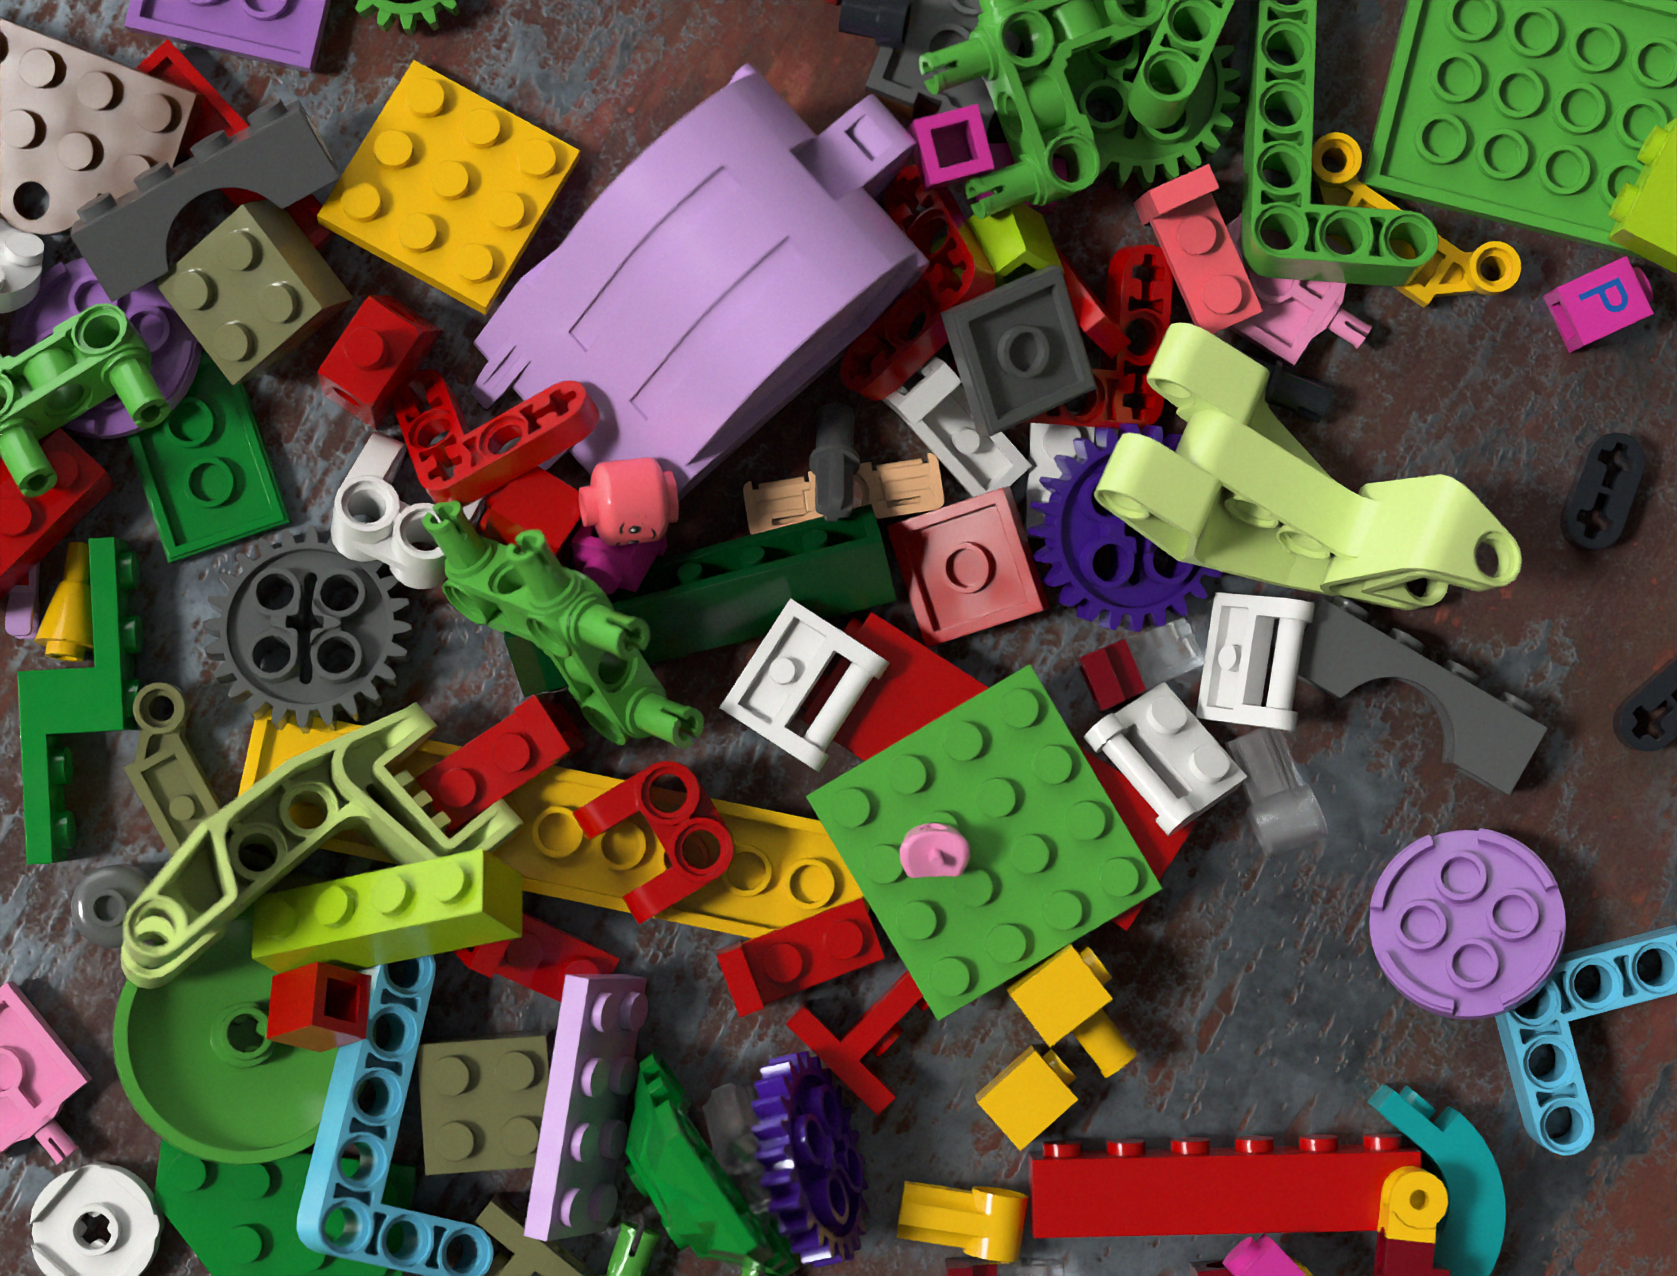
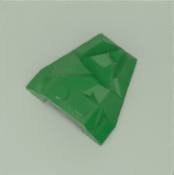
[624,1048,801,1276]

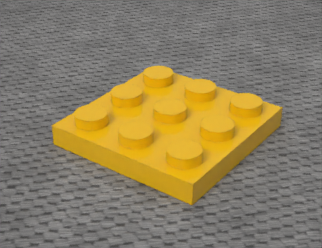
[317,60,580,315]

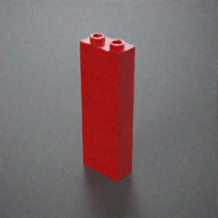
[802,612,1197,931]

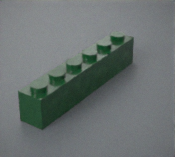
[503,504,897,697]

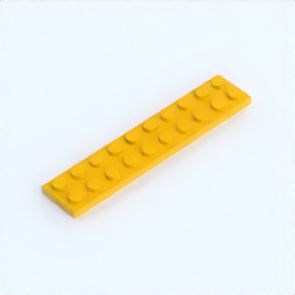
[238,708,870,938]

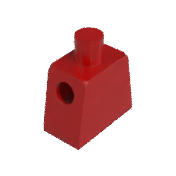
[318,295,444,430]

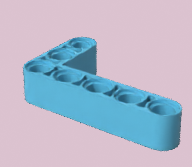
[1495,925,1677,1155]
[296,955,493,1276]

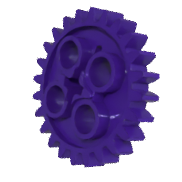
[1028,423,1222,632]
[751,1051,869,1268]

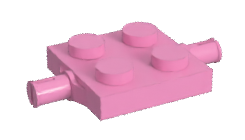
[1226,211,1372,368]
[0,981,93,1165]

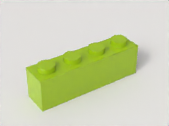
[252,848,522,974]

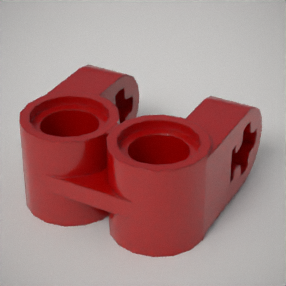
[572,761,736,925]

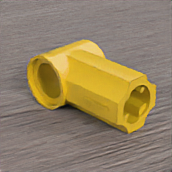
[896,1181,1029,1262]

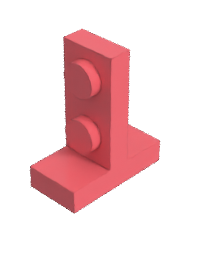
[1133,164,1263,334]

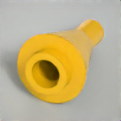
[34,542,94,662]

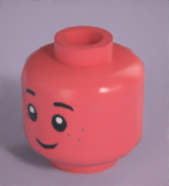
[579,457,679,546]

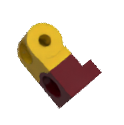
[1373,1166,1451,1276]

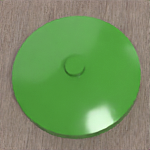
[113,904,376,1165]

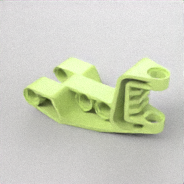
[1094,323,1522,611]
[121,702,523,989]

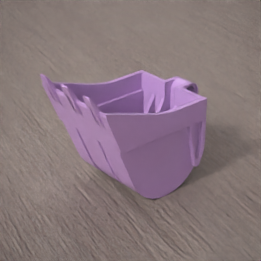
[471,63,930,502]

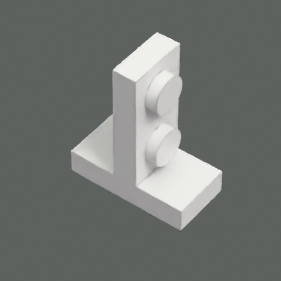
[883,355,1032,497]

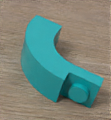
[1367,1084,1506,1276]

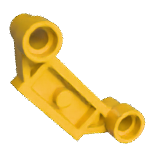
[1311,132,1521,308]

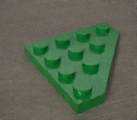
[154,1139,419,1276]

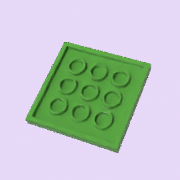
[806,664,1163,1021]

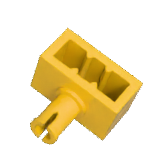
[1003,943,1137,1078]

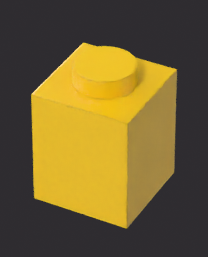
[975,1045,1078,1151]

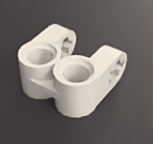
[331,431,487,589]

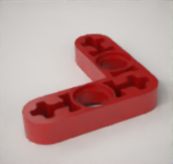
[840,165,995,401]
[1024,244,1173,429]
[392,369,600,507]

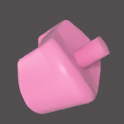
[900,823,971,878]

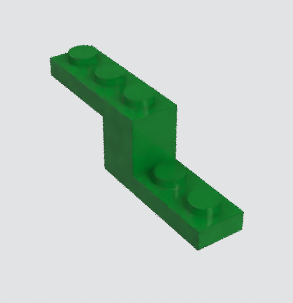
[17,537,145,865]

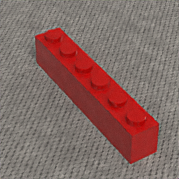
[1028,1133,1421,1238]

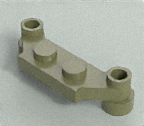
[123,683,280,904]

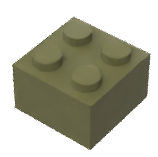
[154,199,354,386]
[417,1028,554,1175]

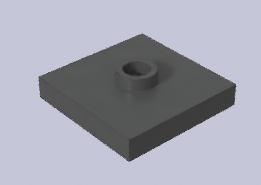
[941,265,1097,437]

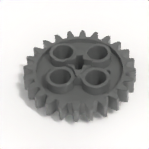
[203,526,415,734]

